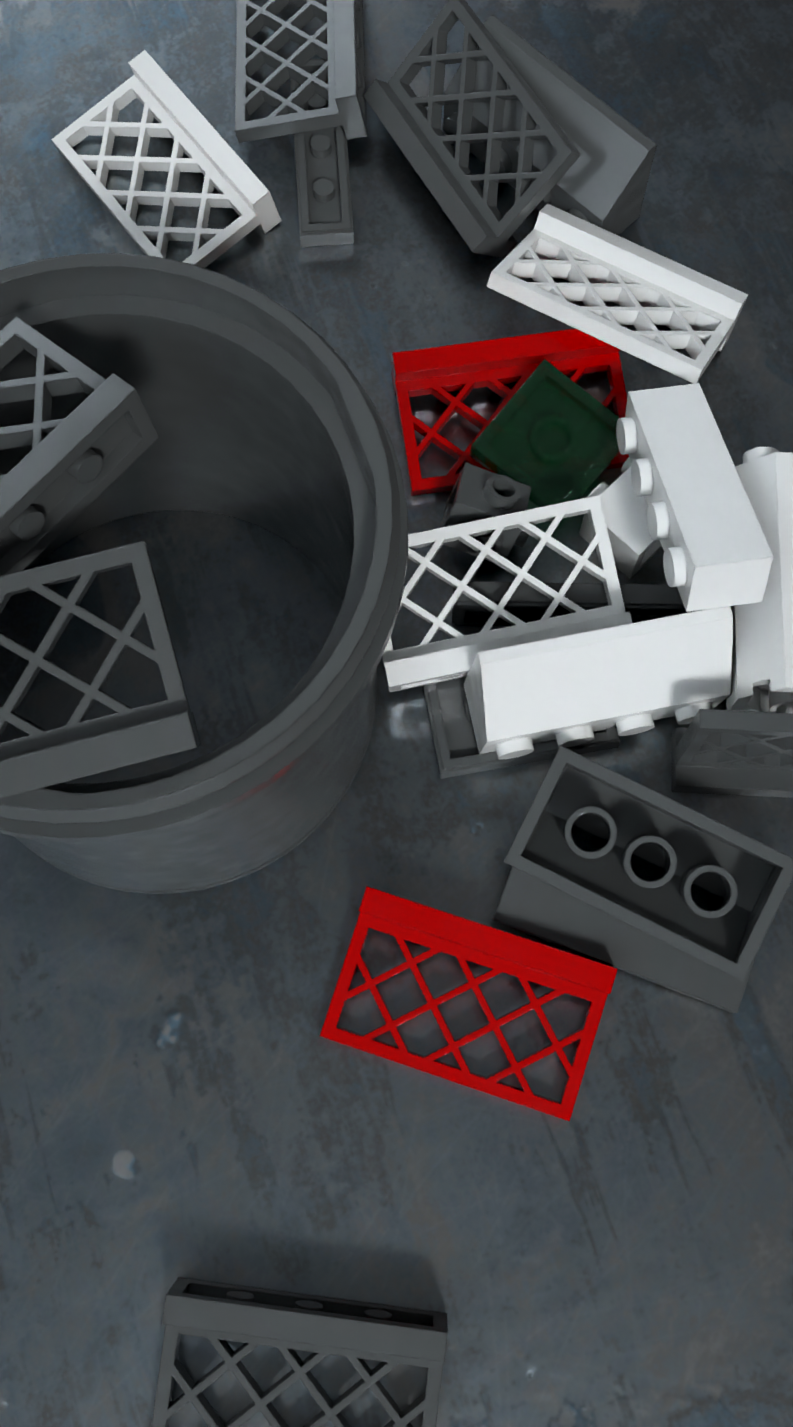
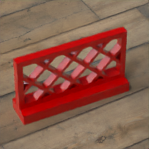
[391,328,629,496]
[320,886,618,1121]

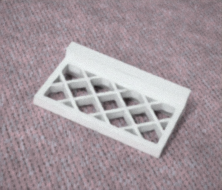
[51,50,282,268]
[487,203,748,384]
[382,495,632,693]

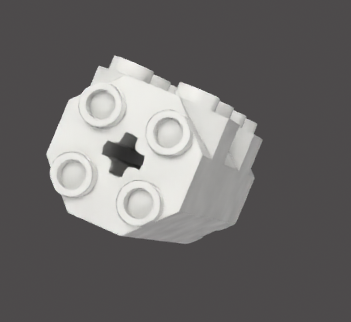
[726,447,793,713]

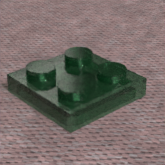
[470,359,620,524]

